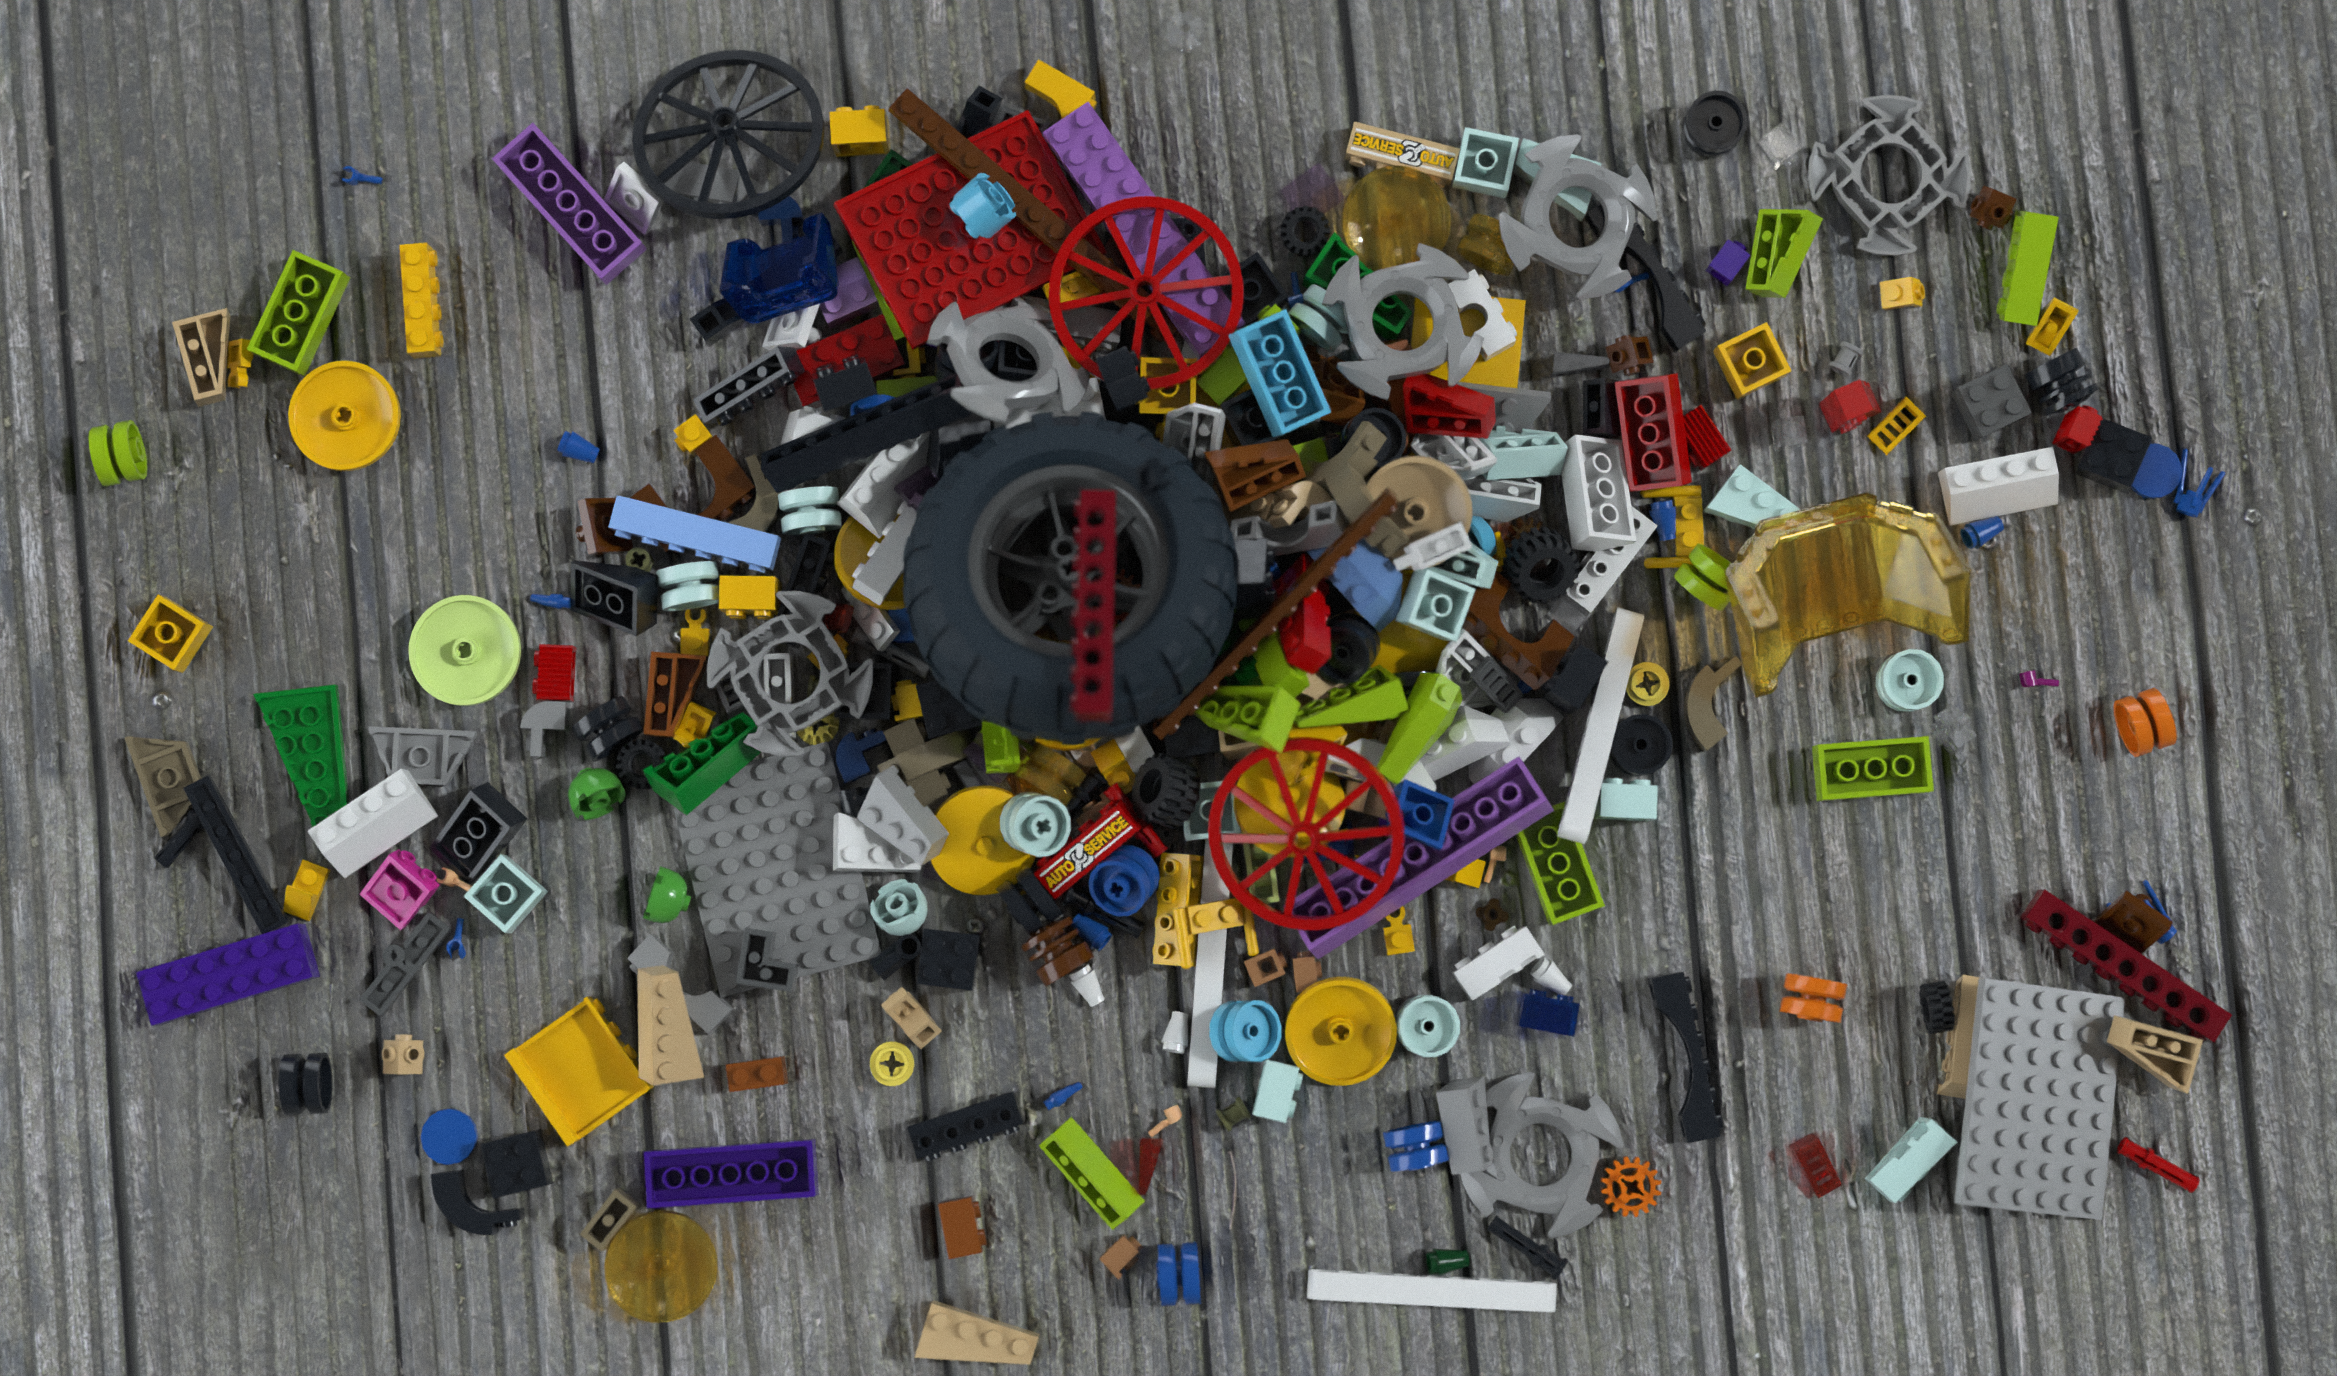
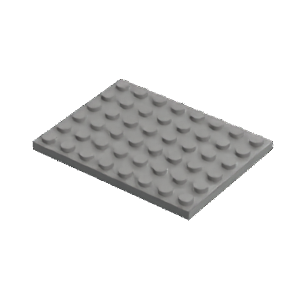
[673,741,882,998]
[1954,978,2125,1220]

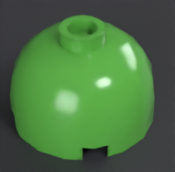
[568,768,626,820]
[642,866,691,923]

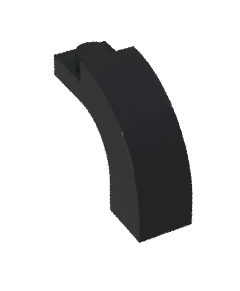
[956,85,1003,139]
[430,1169,525,1235]

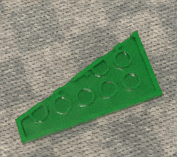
[253,684,349,828]

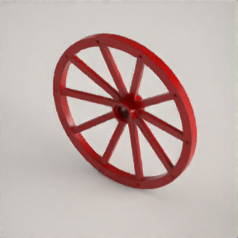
[1049,196,1244,391]
[1208,737,1405,930]

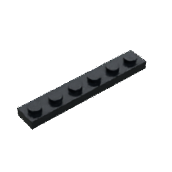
[183,774,289,934]

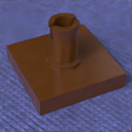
[576,498,633,555]
[2095,890,2173,954]

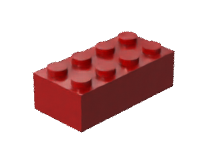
[794,314,906,408]
[1615,373,1692,492]

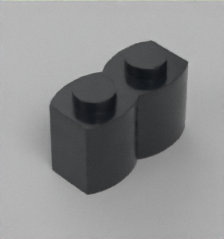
[1095,346,1151,412]

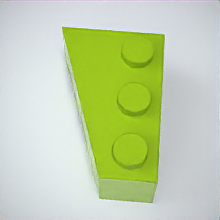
[1745,209,1823,298]

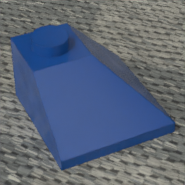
[1385,779,1455,851]

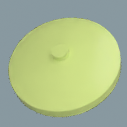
[409,595,521,706]

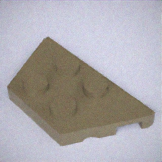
[125,736,201,837]

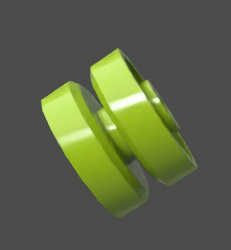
[88,420,148,487]
[1674,543,1746,611]

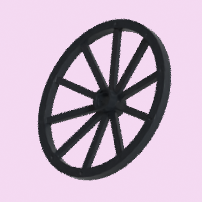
[632,50,824,219]

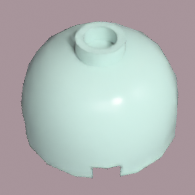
[870,879,928,936]

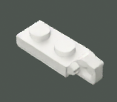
[1393,521,1473,571]
[841,587,900,651]

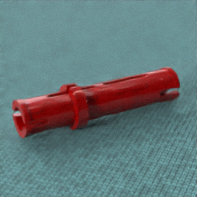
[1103,782,1168,859]
[2117,1137,2200,1193]

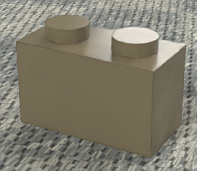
[580,1188,642,1252]

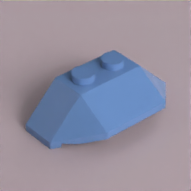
[1306,537,1402,632]

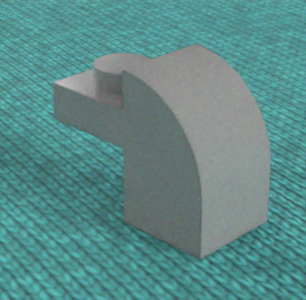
[520,701,570,758]

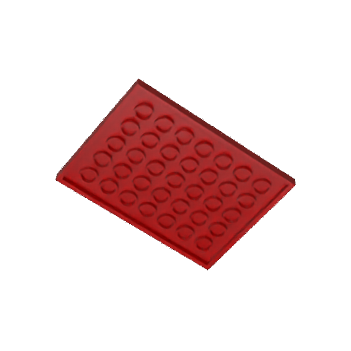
[833,110,1107,350]

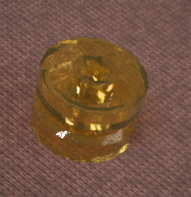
[1456,214,1515,276]
[1014,743,1086,807]

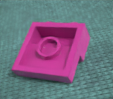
[360,849,440,930]

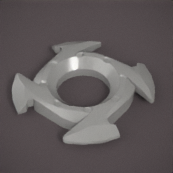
[1808,95,1971,256]
[1498,134,1657,300]
[1322,243,1484,400]
[927,297,1090,424]
[707,591,873,756]
[1460,1072,1623,1238]

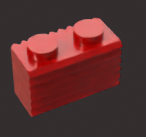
[1683,405,1732,471]
[2052,405,2103,454]
[532,644,576,702]

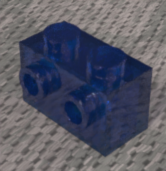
[1516,989,1580,1037]

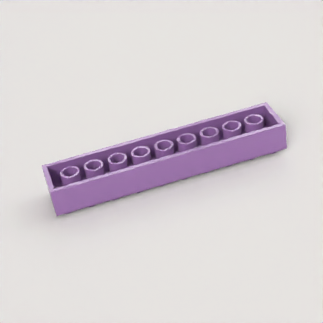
[1043,102,1246,359]
[1283,756,1554,959]

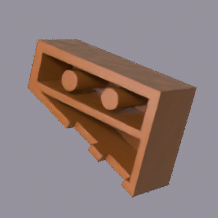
[1203,439,1306,512]
[643,651,709,738]

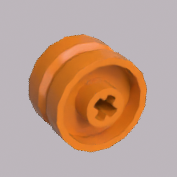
[2113,687,2177,757]
[1779,973,1848,1023]

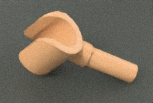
[1484,846,1506,883]
[436,867,472,891]
[1148,1105,1182,1137]

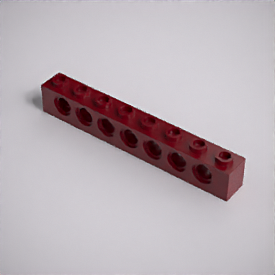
[1070,490,1116,721]
[2020,889,2232,1044]

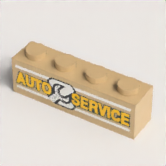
[1345,122,1460,188]

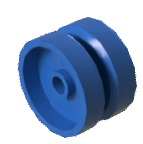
[1088,845,1160,916]
[1383,1120,1449,1172]
[1156,1242,1201,1306]

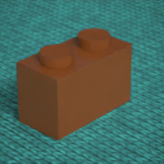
[726,1056,788,1092]
[938,1196,987,1259]

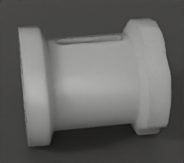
[1829,341,1863,377]

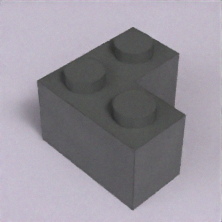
[736,928,799,992]

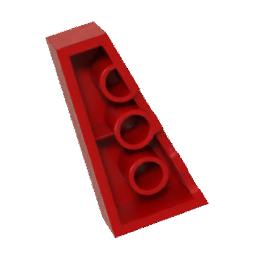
[1272,552,1331,675]

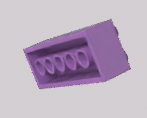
[492,123,647,285]

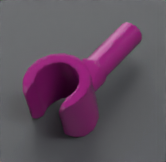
[2019,670,2059,688]

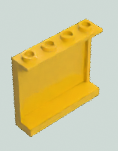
[1411,297,1526,388]
[504,996,654,1147]

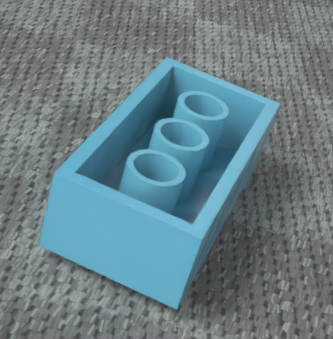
[1228,309,1331,437]

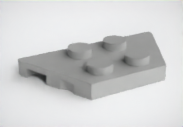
[1447,380,1551,433]
[368,726,477,786]

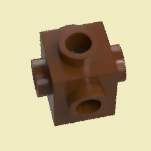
[1969,185,2017,231]
[1605,335,1654,377]

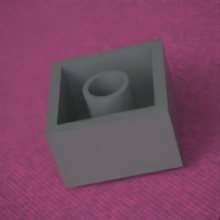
[1951,364,2032,441]

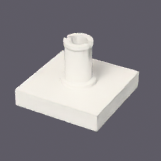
[604,162,663,235]
[762,293,822,351]

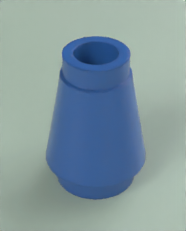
[557,431,600,464]
[1649,499,1676,541]
[1960,516,2004,549]
[1070,913,1112,952]

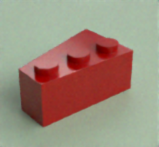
[1403,373,1496,439]
[1819,379,1882,434]

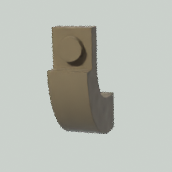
[1293,421,1387,499]
[728,454,782,533]
[1325,461,1409,558]
[1683,656,1743,752]
[877,731,978,784]

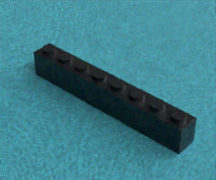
[761,373,975,493]

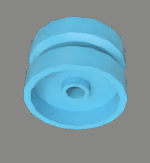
[1209,1000,1281,1062]

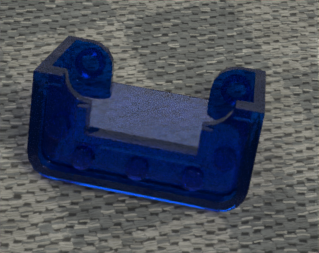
[719,212,839,323]

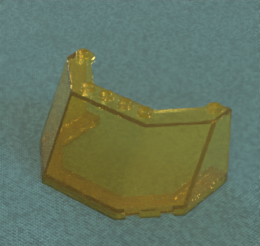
[1725,493,1971,698]

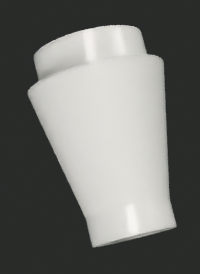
[1530,957,1572,997]
[1069,963,1105,1007]
[1161,1011,1189,1054]

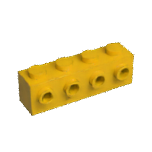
[399,242,444,359]
[1152,853,1204,967]

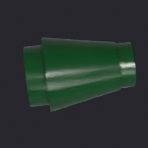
[1426,1249,1469,1277]

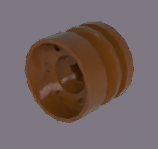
[1021,916,1095,987]

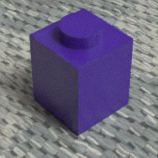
[1705,239,1750,286]

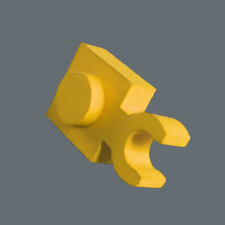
[227,339,253,388]
[680,609,710,657]
[1383,906,1415,955]

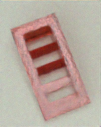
[823,603,854,634]
[1789,1133,1842,1199]
[1138,1137,1163,1195]

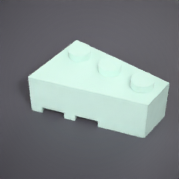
[1478,426,1568,481]
[1703,464,1806,540]
[1425,543,1498,589]
[1865,1117,1957,1203]

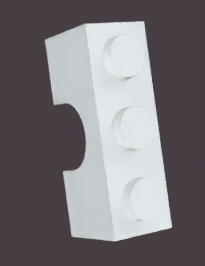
[1448,269,1517,362]

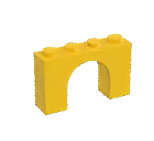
[1025,59,1097,162]

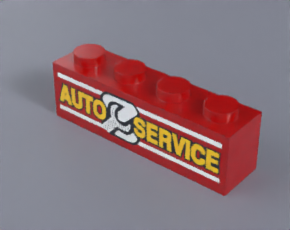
[1034,799,1143,899]

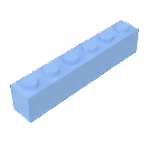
[608,495,781,574]

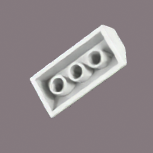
[836,431,931,538]
[1561,435,1636,552]
[1938,447,2059,526]
[308,769,438,878]

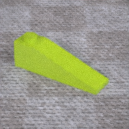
[1293,665,1409,728]
[1376,672,1462,785]

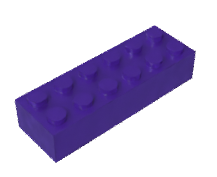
[136,924,320,1026]
[644,1139,819,1208]

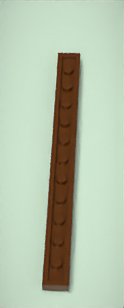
[889,88,1160,322]
[1153,487,1398,739]

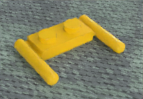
[1641,485,1704,569]
[1173,898,1259,969]

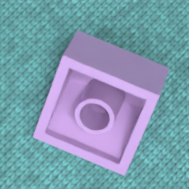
[808,257,880,329]

